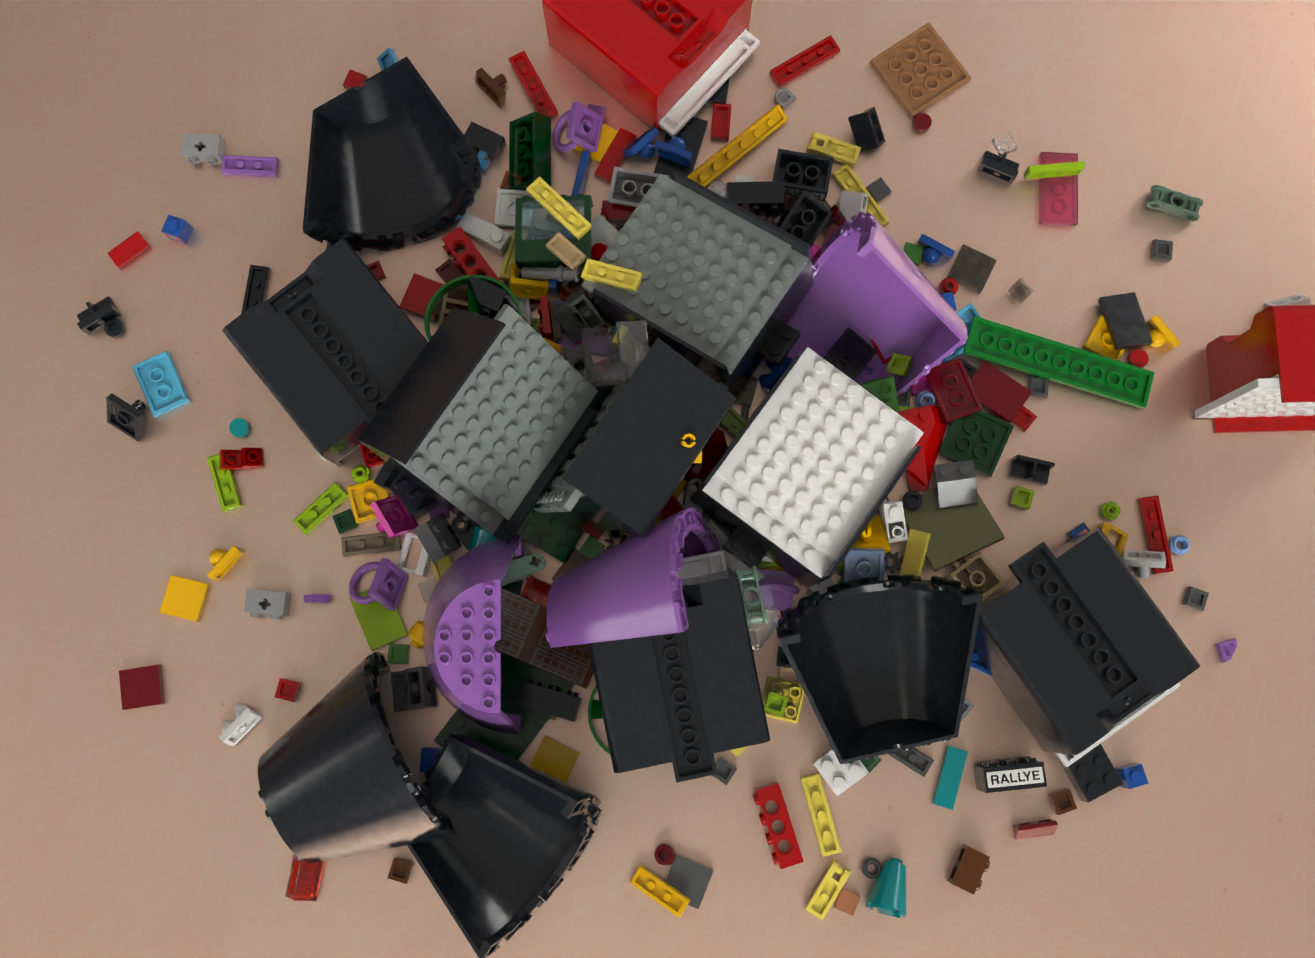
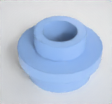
[916,391,935,407]
[1169,535,1190,555]

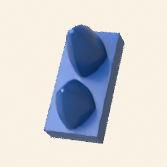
[759,357,792,392]

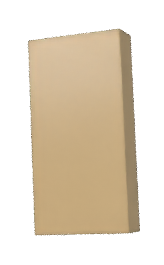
[545,232,587,272]

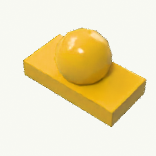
[1148,314,1181,350]
[207,546,244,581]

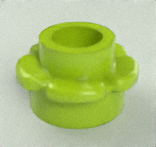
[351,464,370,483]
[1101,501,1121,520]

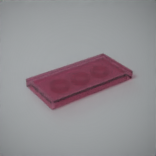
[1039,152,1078,226]

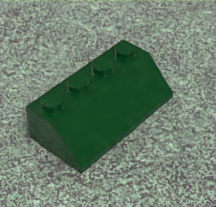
[509,111,551,191]

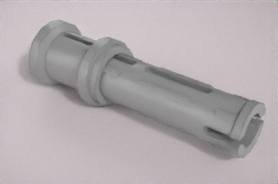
[521,265,580,283]

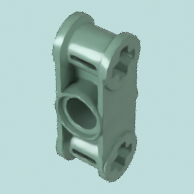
[1146,185,1203,221]
[501,553,546,586]
[735,565,768,628]

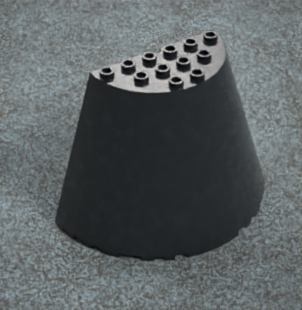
[303,57,481,251]
[776,575,983,764]
[258,652,456,864]
[407,734,602,958]

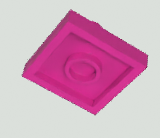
[370,496,419,538]

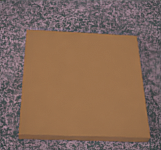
[870,23,972,119]

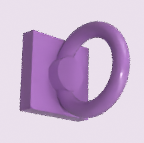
[553,101,603,152]
[349,558,408,611]
[753,569,800,612]

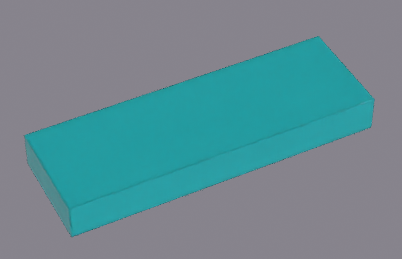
[932,745,968,810]

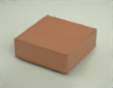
[834,888,860,916]

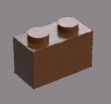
[947,844,990,895]

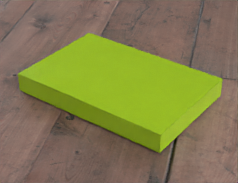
[349,588,408,651]

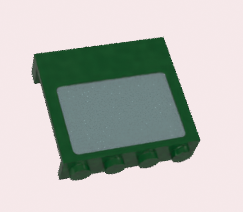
[515,194,593,269]

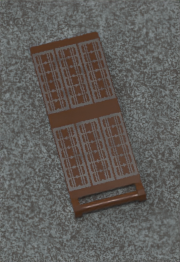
[494,588,594,689]

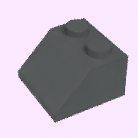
[932,460,978,509]

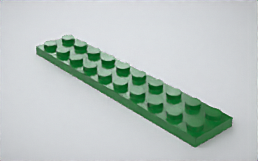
[963,316,1155,409]

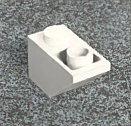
[879,500,908,543]

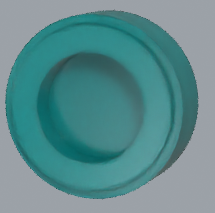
[229,418,250,438]

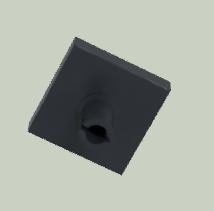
[106,393,146,441]

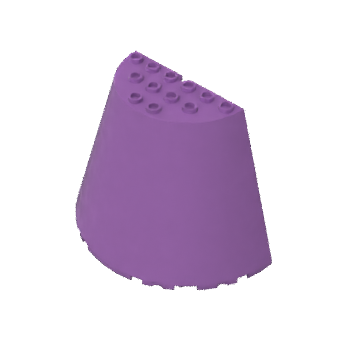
[787,212,968,397]
[545,508,720,648]
[422,536,522,735]

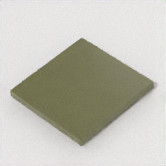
[903,488,1005,572]

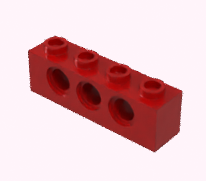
[441,226,502,283]
[752,781,804,869]

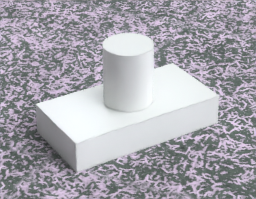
[1123,550,1166,578]

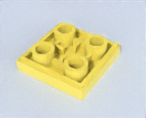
[762,676,804,724]

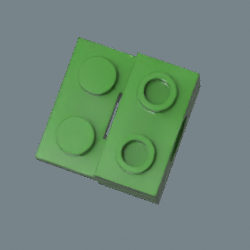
[857,375,900,412]

